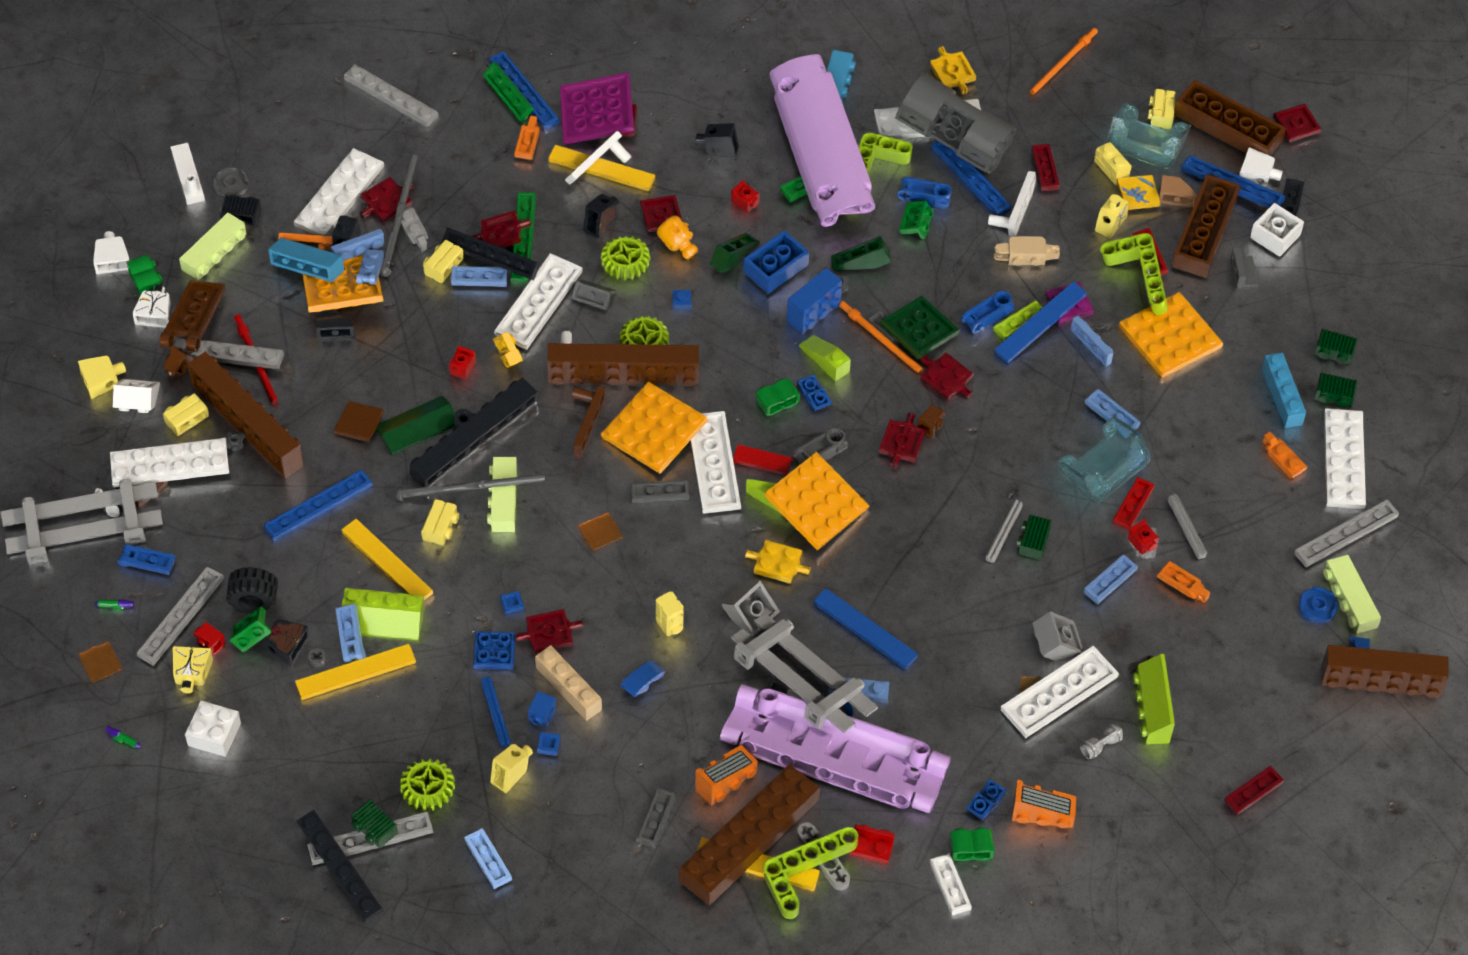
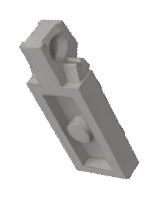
[400,208,428,252]

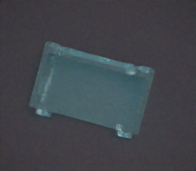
[1107,102,1191,169]
[1057,416,1151,503]

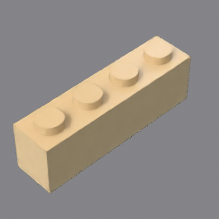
[535,645,602,721]

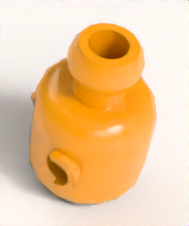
[657,216,698,260]

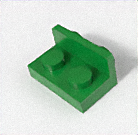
[899,200,933,239]
[229,606,271,652]

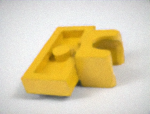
[493,332,523,368]

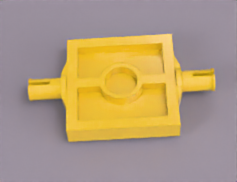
[930,46,976,94]
[745,540,811,584]

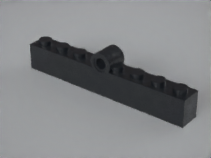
[409,377,538,488]

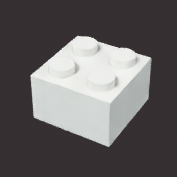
[1250,203,1304,257]
[185,701,241,757]

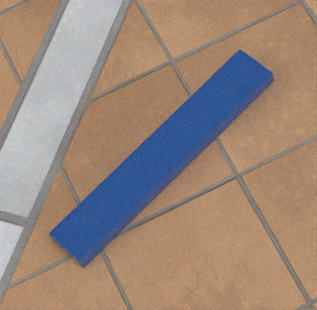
[489,51,559,130]
[931,141,1012,216]
[1181,155,1285,209]
[995,281,1087,364]
[263,469,373,542]
[813,588,918,670]

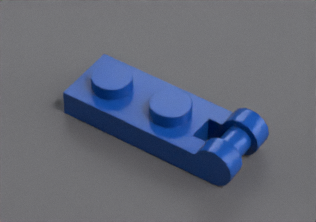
[117,544,176,575]

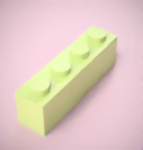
[179,213,246,280]
[487,457,517,532]
[1323,555,1381,634]

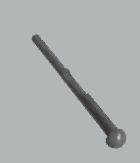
[379,154,418,277]
[395,474,546,502]

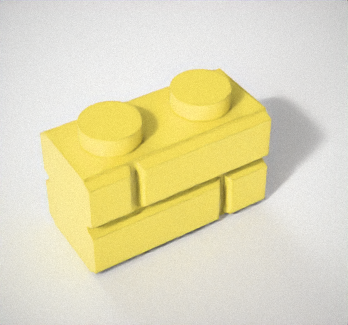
[1148,89,1176,129]
[1094,142,1132,185]
[423,240,464,284]
[163,393,209,436]
[421,499,459,546]
[656,591,684,636]

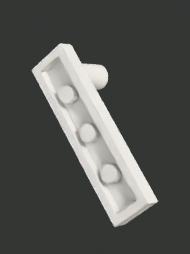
[565,131,632,185]
[171,143,205,205]
[988,171,1036,237]

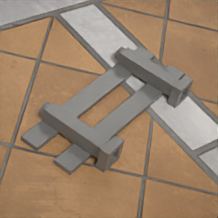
[0,479,163,565]
[731,613,878,733]

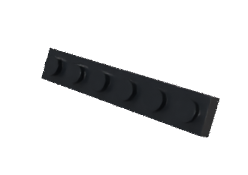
[441,227,541,280]
[296,810,382,922]

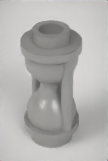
[1080,723,1123,759]

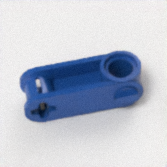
[897,177,952,208]
[961,291,1014,334]

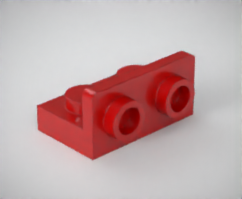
[848,824,895,864]

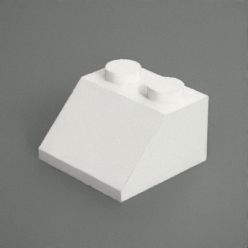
[113,379,160,413]

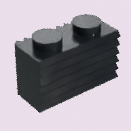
[219,195,261,226]

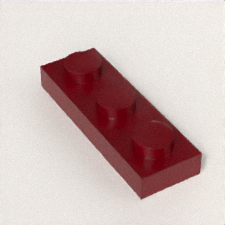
[1031,144,1060,191]
[1224,765,1284,816]

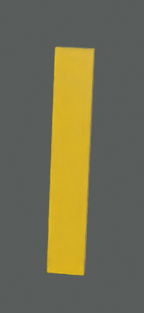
[549,145,655,192]
[341,519,433,601]
[295,644,416,700]
[697,837,820,891]

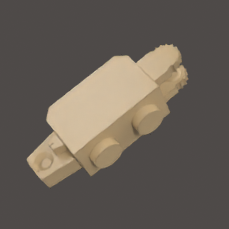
[994,236,1060,266]

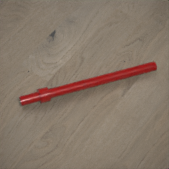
[234,314,278,405]

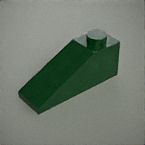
[710,233,760,273]
[831,236,891,270]

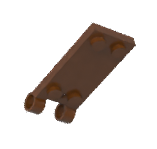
[159,280,226,352]

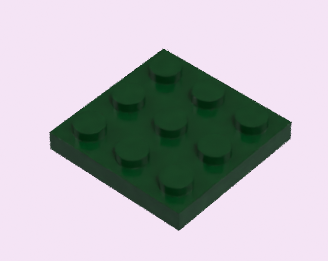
[880,296,959,359]

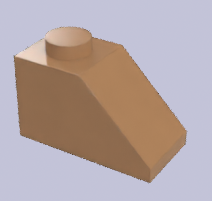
[1159,175,1197,207]

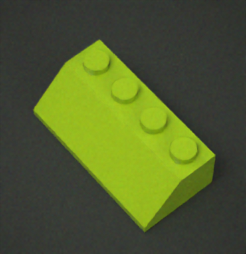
[342,588,425,642]
[1133,654,1175,744]

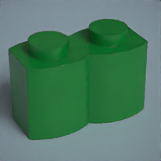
[126,254,163,296]
[756,378,800,416]
[949,827,995,861]

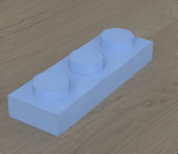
[464,828,512,889]

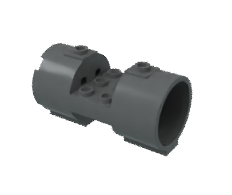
[895,73,1017,174]

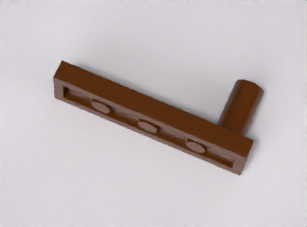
[572,386,606,457]

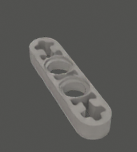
[797,822,850,891]

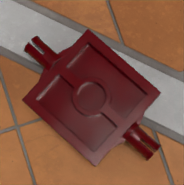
[359,177,414,223]
[472,210,532,248]
[920,352,973,401]
[879,413,926,468]
[516,609,583,654]

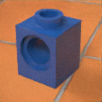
[528,691,557,727]

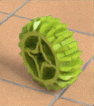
[601,235,650,281]
[619,315,669,345]
[400,758,455,811]

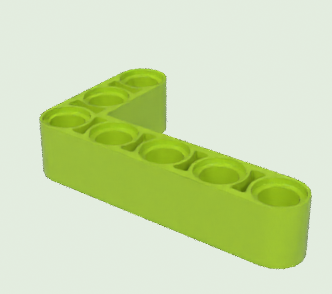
[858,133,912,175]
[1100,233,1168,315]
[764,827,858,919]

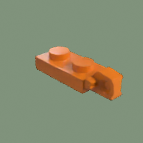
[515,116,540,160]
[1262,432,1307,479]
[1157,561,1210,603]

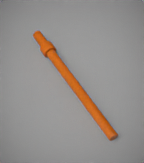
[1029,28,1098,95]
[839,301,923,374]

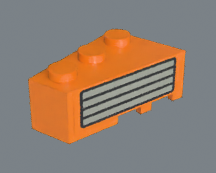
[695,745,758,806]
[1012,779,1077,828]

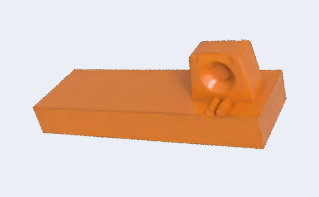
[278,233,333,252]

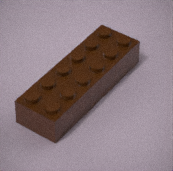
[1174,79,1286,156]
[1172,174,1241,278]
[1321,645,1449,698]

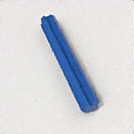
[481,677,511,748]

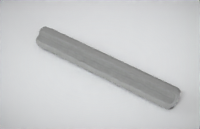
[1168,494,1207,560]
[985,500,1023,563]

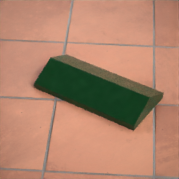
[376,395,455,455]

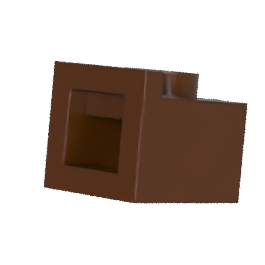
[163,346,194,377]
[917,404,946,439]

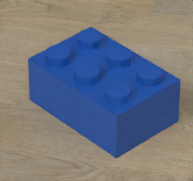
[743,230,809,294]
[786,268,842,334]

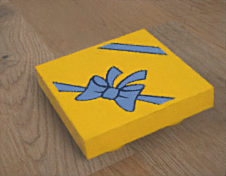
[1117,175,1160,210]

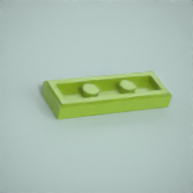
[993,300,1043,341]

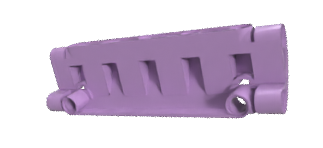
[769,54,875,227]
[720,684,951,814]

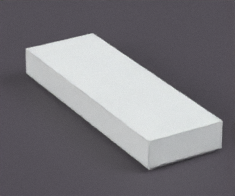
[930,853,972,915]

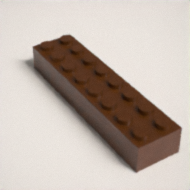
[547,343,699,386]
[187,351,303,479]
[679,764,820,906]

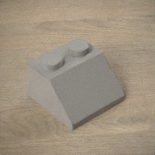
[721,580,780,636]
[1032,611,1084,661]

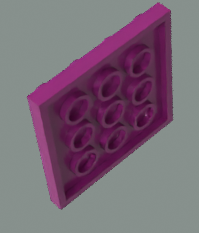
[560,72,634,145]

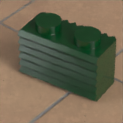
[1314,328,1358,365]
[1314,372,1357,407]
[1016,514,1052,560]
[351,799,398,849]

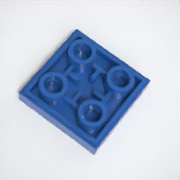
[473,631,515,670]

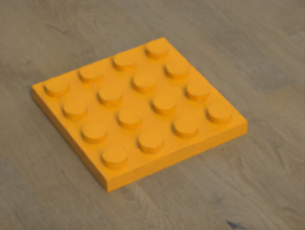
[303,255,383,313]
[1119,292,1223,378]
[601,382,708,474]
[764,452,870,551]

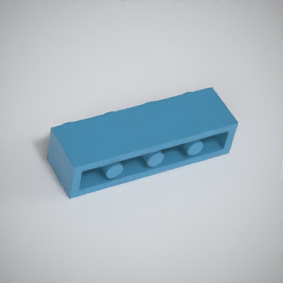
[827,50,856,104]
[268,238,344,282]
[1262,352,1306,428]

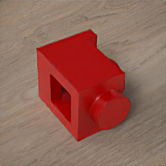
[731,180,760,213]
[449,345,476,379]
[1127,519,1159,555]
[193,622,226,657]

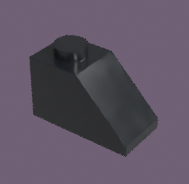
[316,309,355,339]

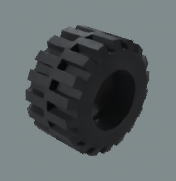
[226,567,278,612]

